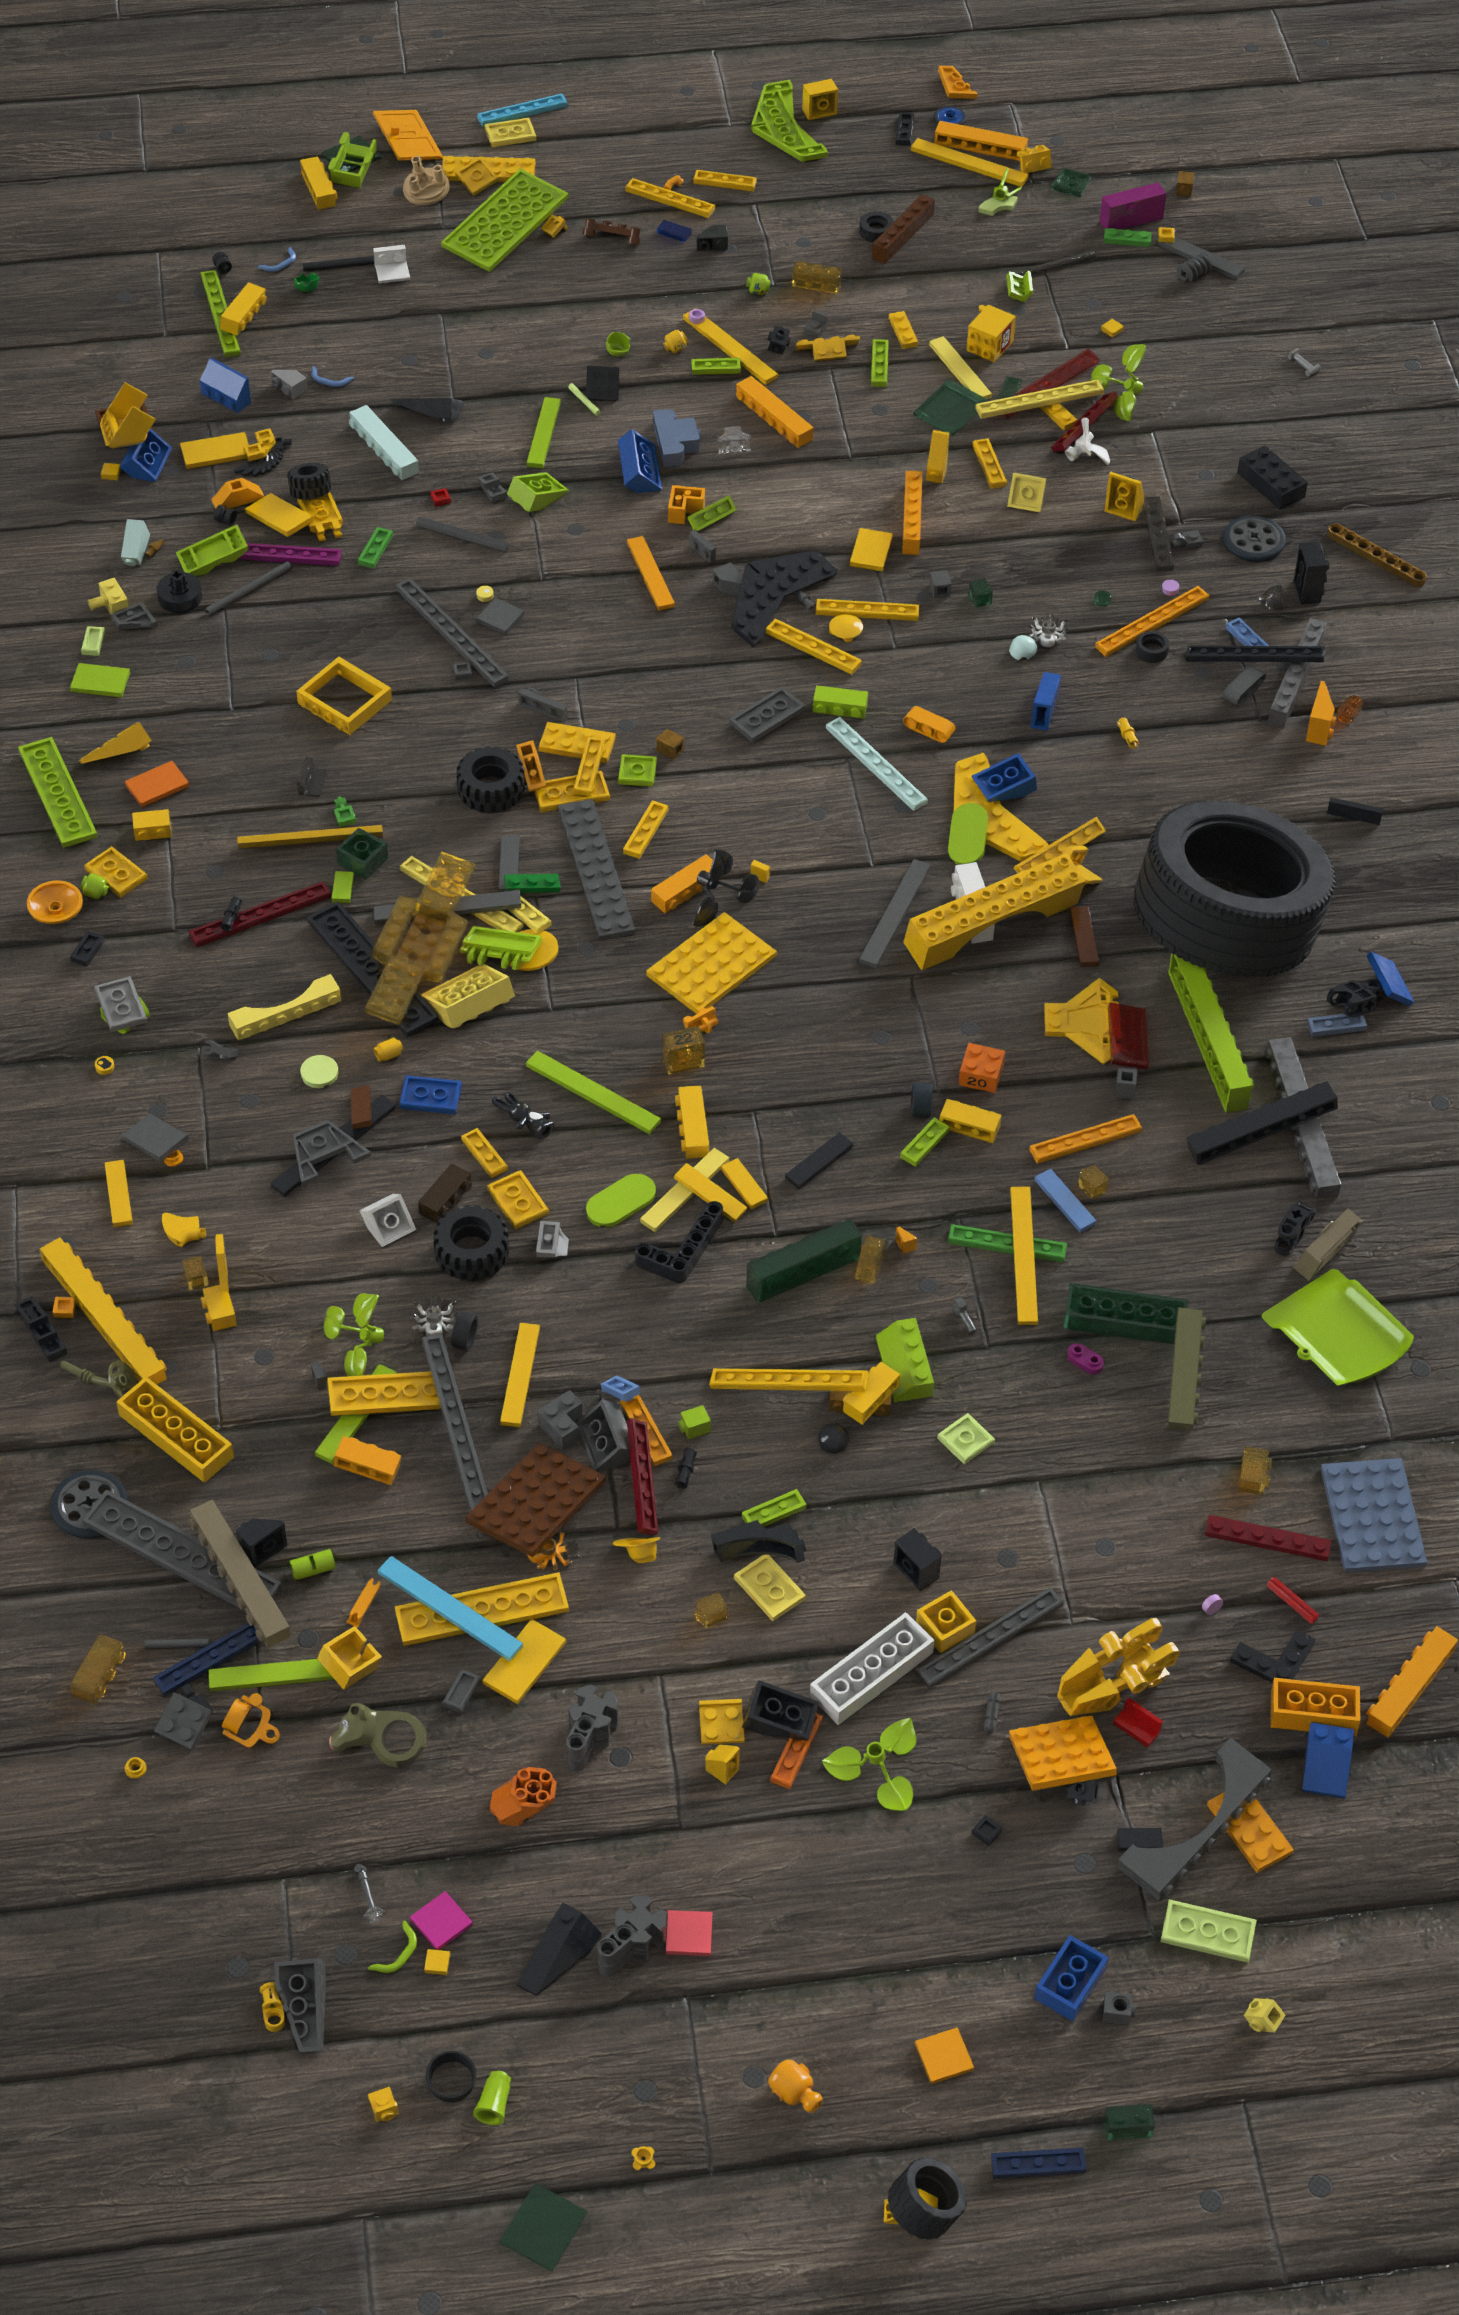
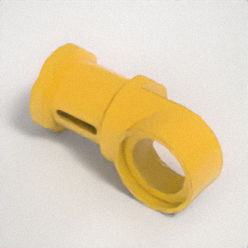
[260,1982,285,2032]

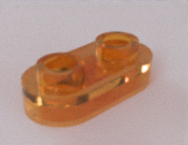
[1337,695,1363,723]

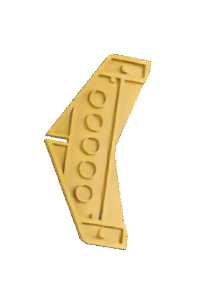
[953,753,1048,861]

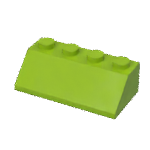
[876,1318,934,1403]

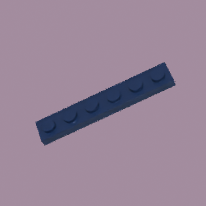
[153,1623,260,1697]

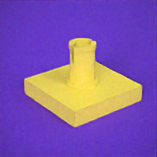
[1007,473,1047,512]

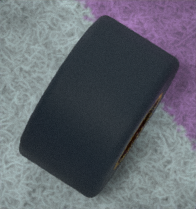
[911,1083,932,1118]

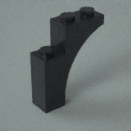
[711,1520,806,1563]

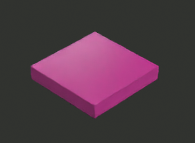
[410,1891,473,1950]

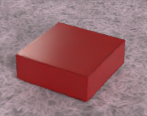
[430,488,451,507]

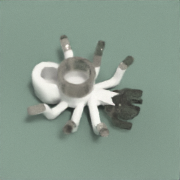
[1028,614,1070,648]
[410,1296,459,1336]

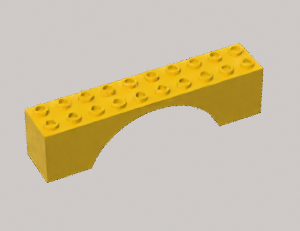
[903,853,1085,971]

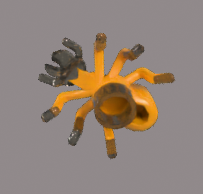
[527,1527,579,1570]

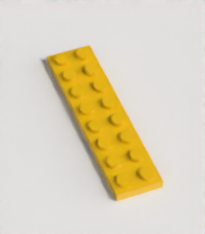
[395,1572,569,1646]

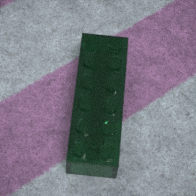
[746,1218,862,1304]
[1063,1283,1188,1344]

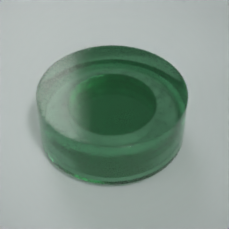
[1094,590,1111,607]

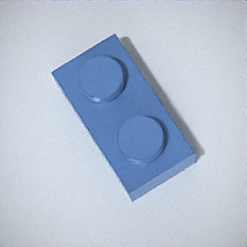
[601,1376,641,1401]

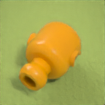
[768,2059,823,2113]

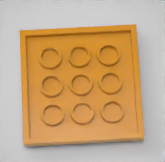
[1009,1715,1117,1791]

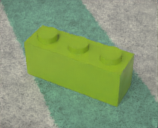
[813,685,868,719]

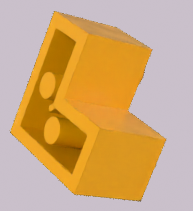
[668,485,706,525]

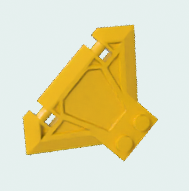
[1044,978,1121,1065]

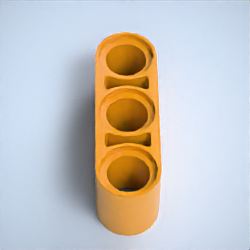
[903,706,956,743]

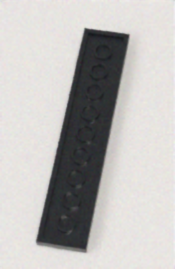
[307,902,439,1037]

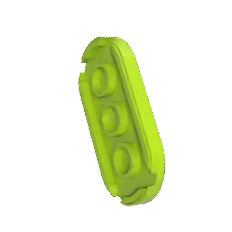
[948,803,988,865]
[586,1174,656,1227]

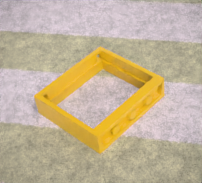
[296,657,392,735]

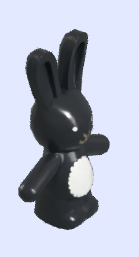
[492,1092,554,1140]

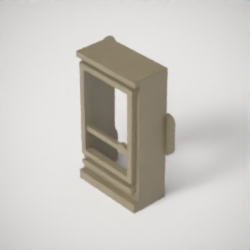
[1293,1209,1363,1281]

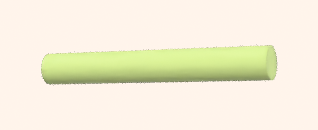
[568,383,601,416]

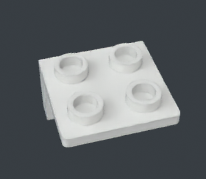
[373,245,410,283]

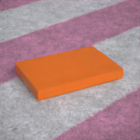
[125,761,190,807]

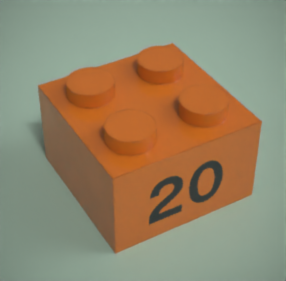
[958,1043,1005,1093]

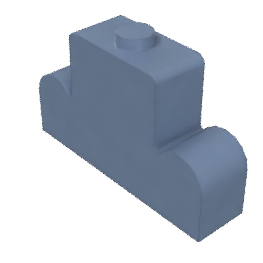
[653,409,701,467]

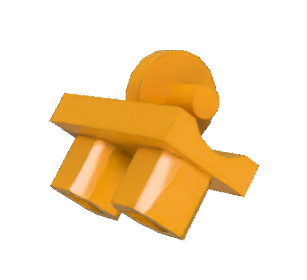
[683,1006,719,1038]

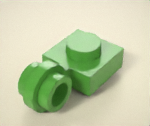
[334,796,356,827]

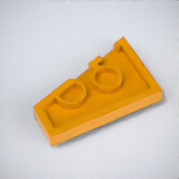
[938,66,978,99]

